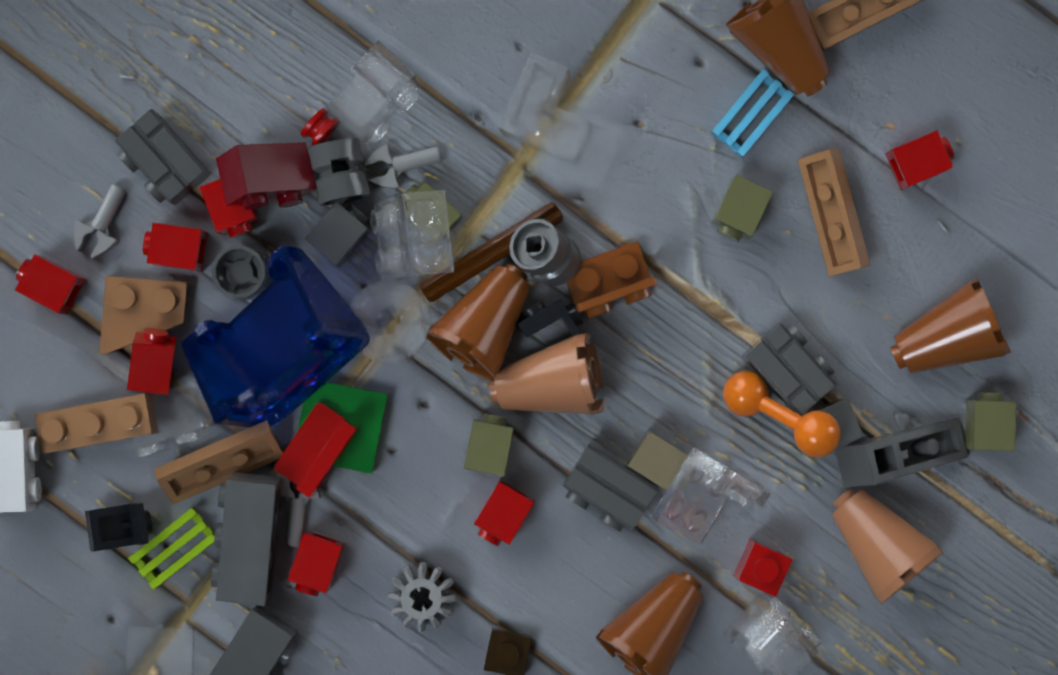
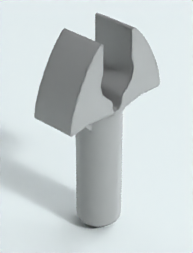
[364,144,442,189]
[74,184,126,259]
[281,477,321,547]

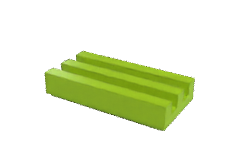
[128,507,215,590]

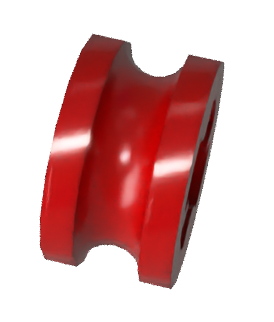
[300,108,340,146]

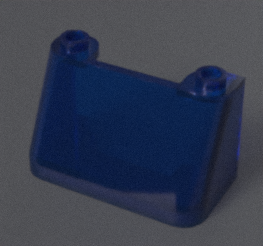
[180,245,370,427]

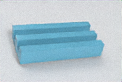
[711,69,794,158]

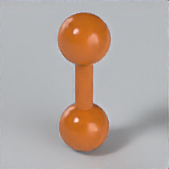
[723,371,841,458]

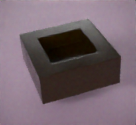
[483,628,532,675]

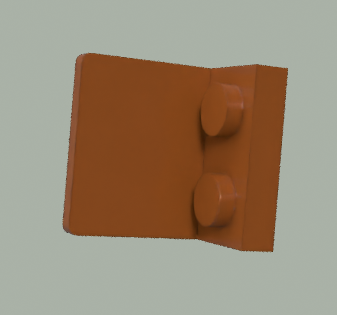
[566,241,658,319]

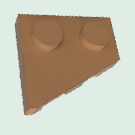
[99,276,190,354]

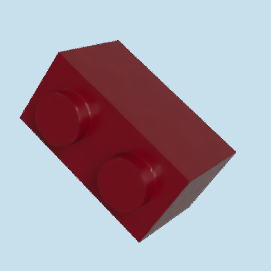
[216,142,317,210]

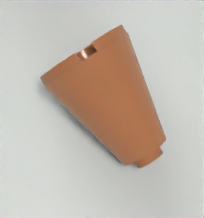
[489,333,605,415]
[832,488,943,604]

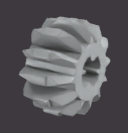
[387,562,457,633]

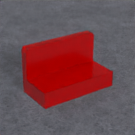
[274,402,359,498]

